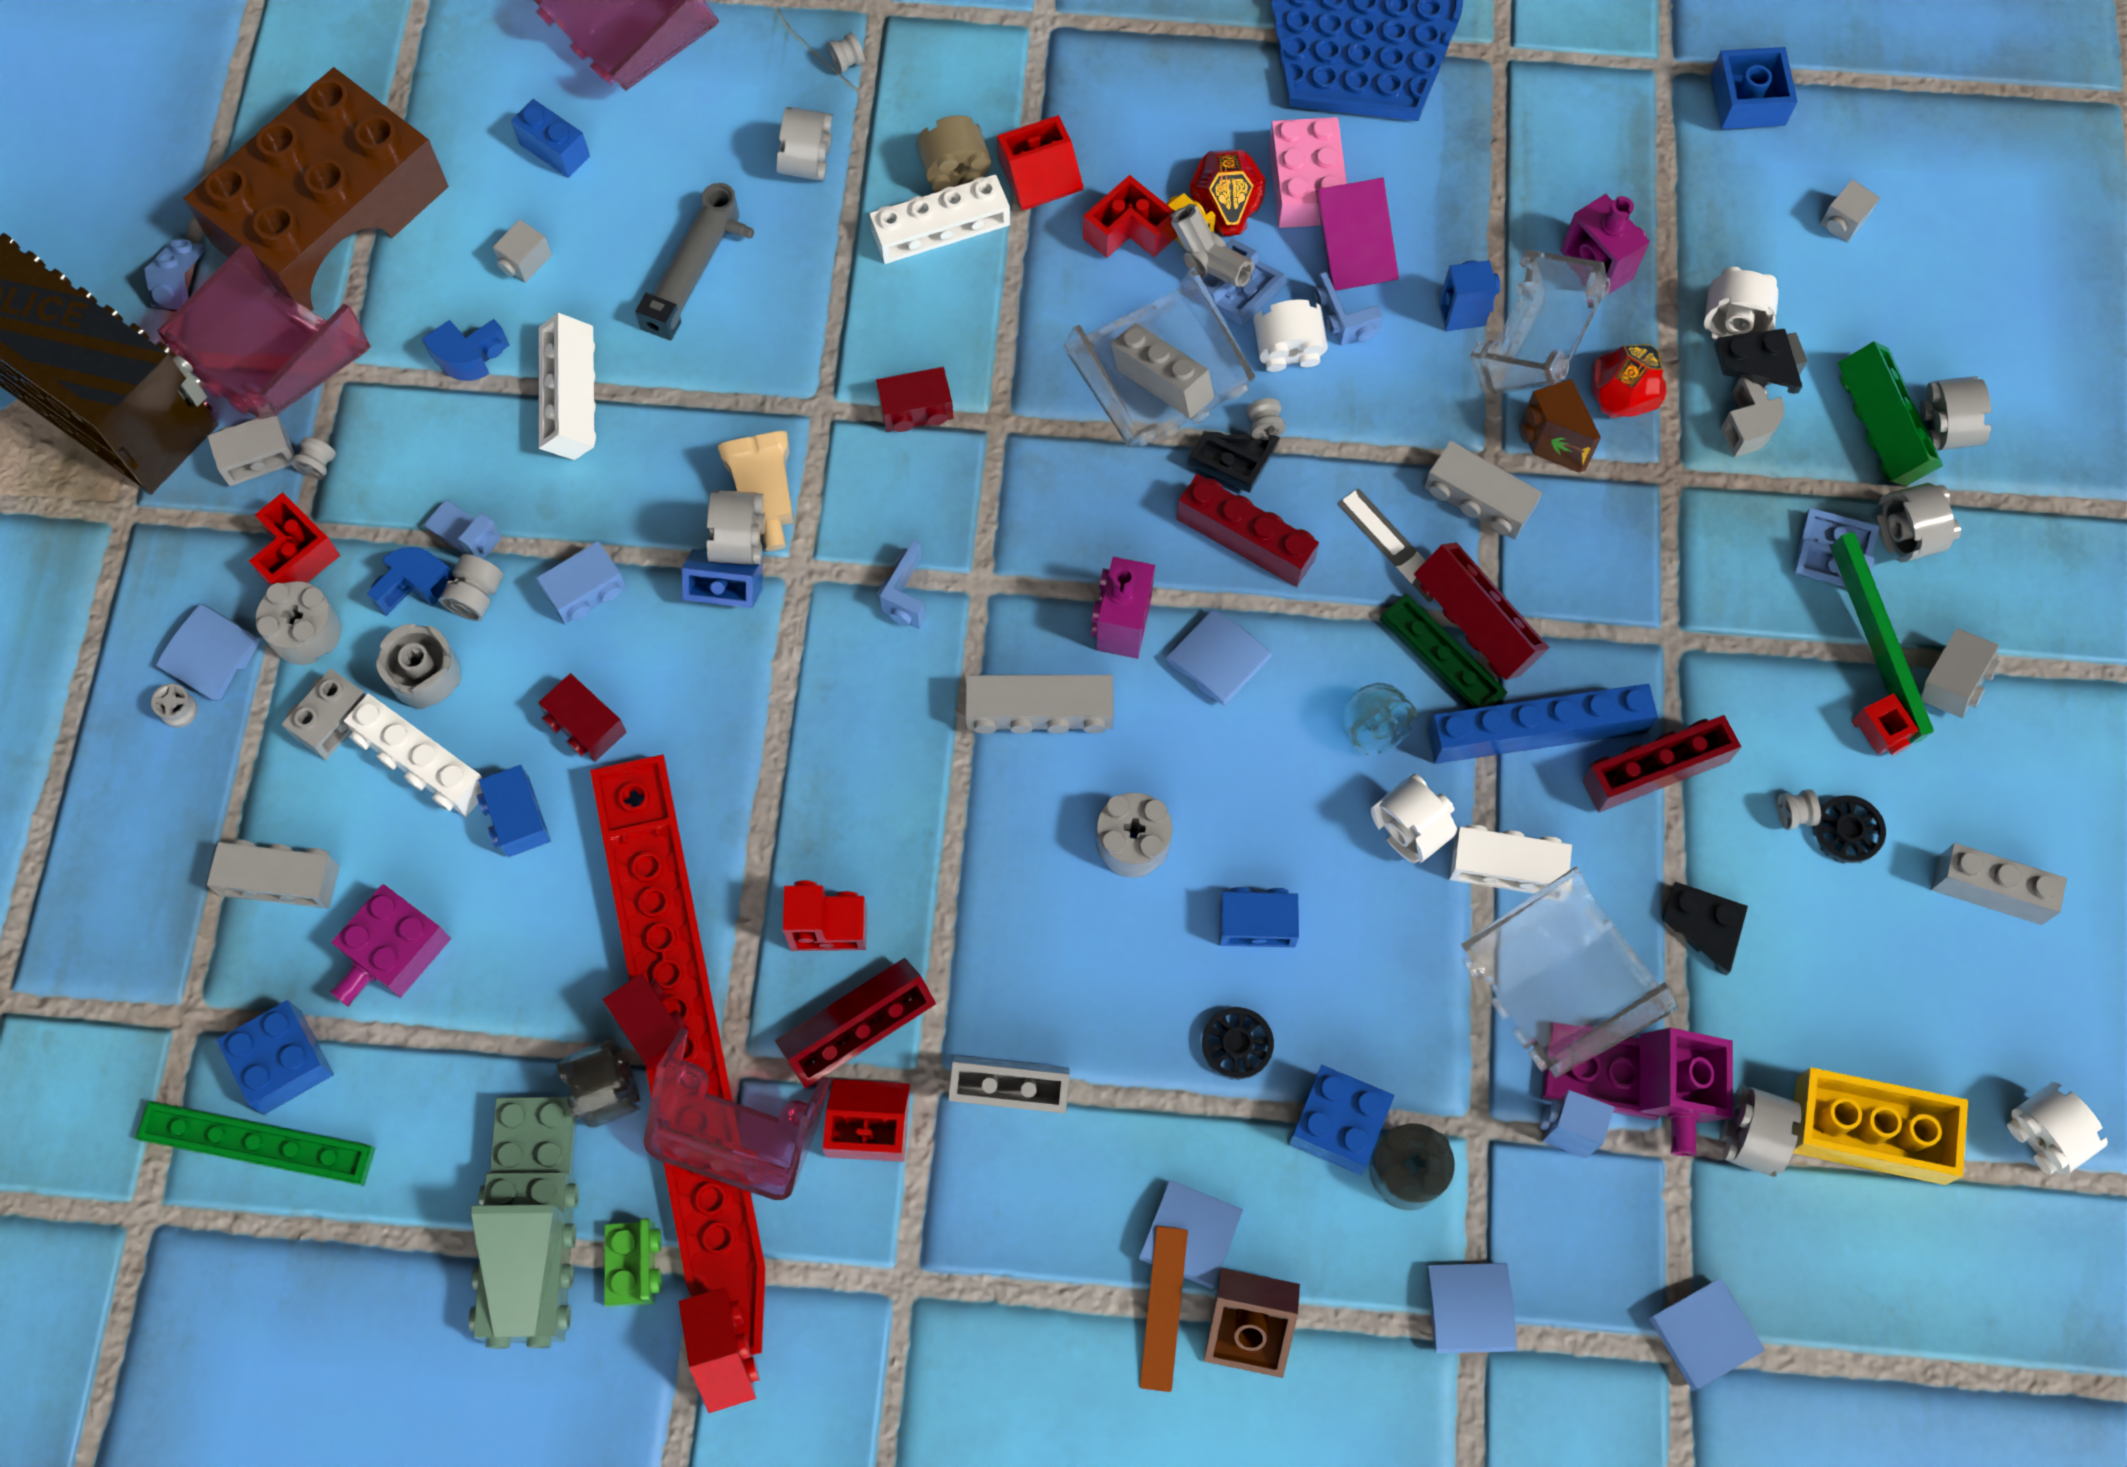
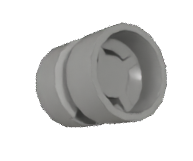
[439,554,504,621]

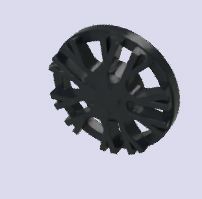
[1813,795,1886,864]
[1202,1007,1274,1080]

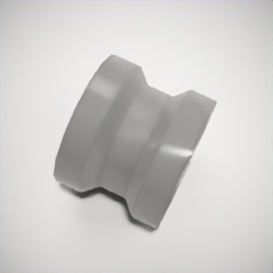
[827,32,865,73]
[1247,398,1286,440]
[291,437,336,479]
[151,683,198,728]
[1777,789,1821,830]

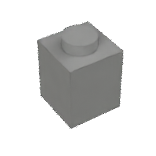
[1820,179,1880,243]
[493,219,552,283]

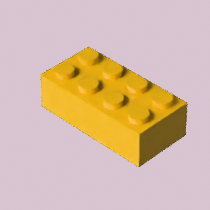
[1792,1067,1968,1185]

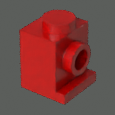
[1851,693,1919,756]

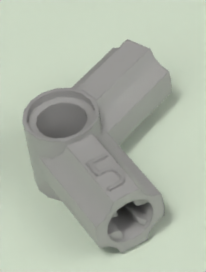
[1171,204,1254,287]

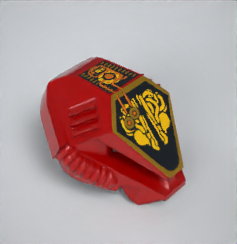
[1189,149,1266,236]
[1591,344,1667,418]

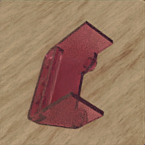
[643,1028,830,1200]

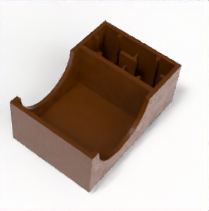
[183,67,449,318]

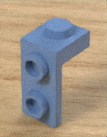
[144,239,205,311]
[1314,272,1383,346]
[425,500,502,559]
[878,540,926,629]

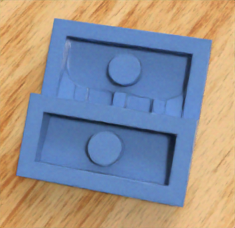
[1188,238,1286,326]
[1794,508,1880,587]
[156,604,262,701]
[1166,609,1272,706]
[1139,1180,1243,1289]
[1426,1263,1517,1353]
[1649,1278,1765,1392]

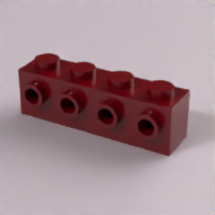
[1176,474,1319,587]
[1414,542,1550,680]
[1582,715,1742,813]
[774,957,936,1089]

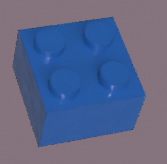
[1710,47,1798,129]
[216,1000,334,1115]
[1289,1064,1395,1175]

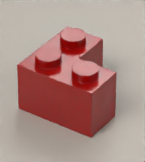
[1083,175,1177,258]
[249,492,340,586]
[783,880,867,951]
[678,1287,760,1413]

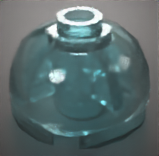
[1342,683,1418,755]

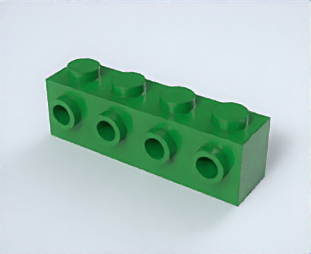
[1837,341,1943,487]

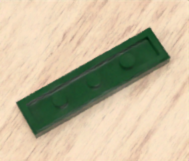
[1379,593,1508,709]

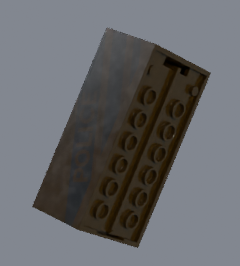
[0,233,218,495]

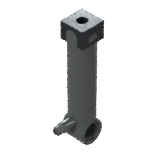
[635,183,754,341]

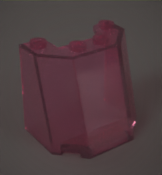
[533,0,720,91]
[157,244,371,419]

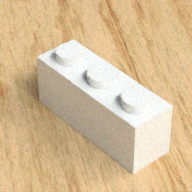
[1449,825,1572,898]

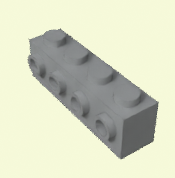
[966,675,1113,734]

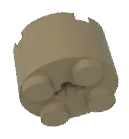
[916,115,991,192]

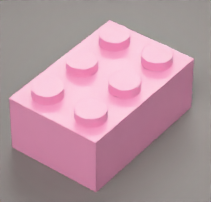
[1269,117,1347,228]

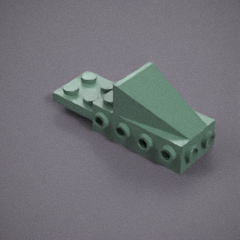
[469,1097,579,1349]

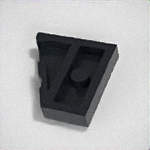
[1714,329,1802,394]
[1187,431,1280,493]
[1662,881,1748,976]

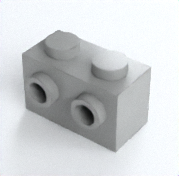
[207,412,295,486]
[1921,628,2001,718]
[282,668,366,761]

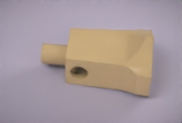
[717,431,794,551]

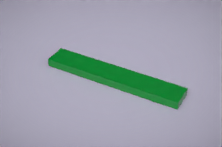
[1830,532,1934,744]
[135,1101,376,1187]

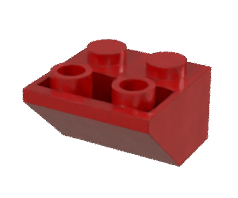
[997,115,1084,211]
[822,1079,911,1162]

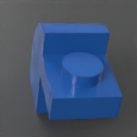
[422,319,510,381]
[367,547,455,616]

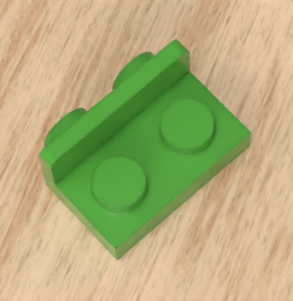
[604,1218,662,1307]

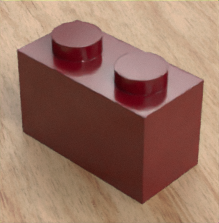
[876,366,954,432]
[538,673,627,762]
[602,973,689,1070]

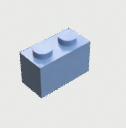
[536,541,626,624]
[1539,1090,1615,1159]

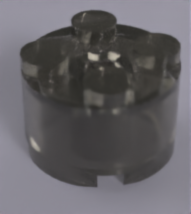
[557,1038,640,1129]
[1369,1123,1455,1211]

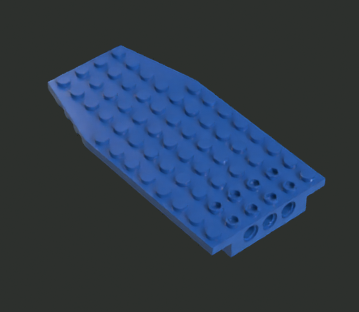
[1270,0,1463,121]

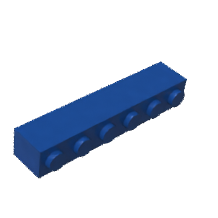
[1427,683,1658,764]

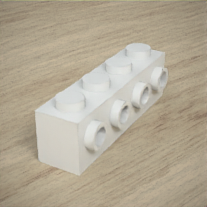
[869,174,1010,264]
[539,313,596,460]
[344,693,482,817]

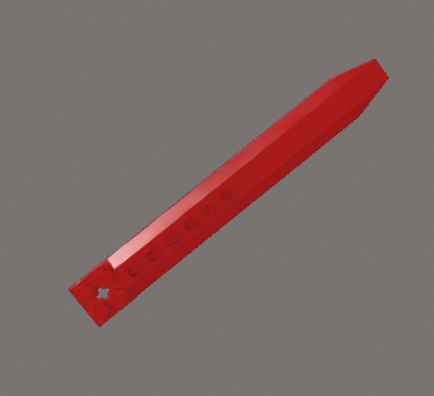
[590,754,766,1356]

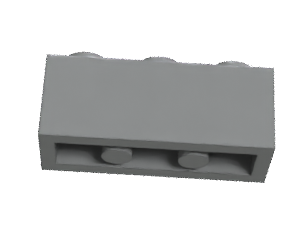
[1111,322,1214,418]
[1424,441,1543,539]
[207,839,340,909]
[1931,843,2067,925]
[948,1055,1070,1113]

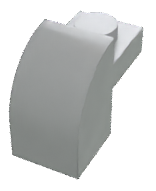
[1720,378,1784,457]

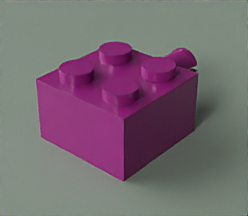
[1560,194,1650,298]
[1091,557,1155,659]
[329,884,451,1007]
[1639,1027,1733,1156]

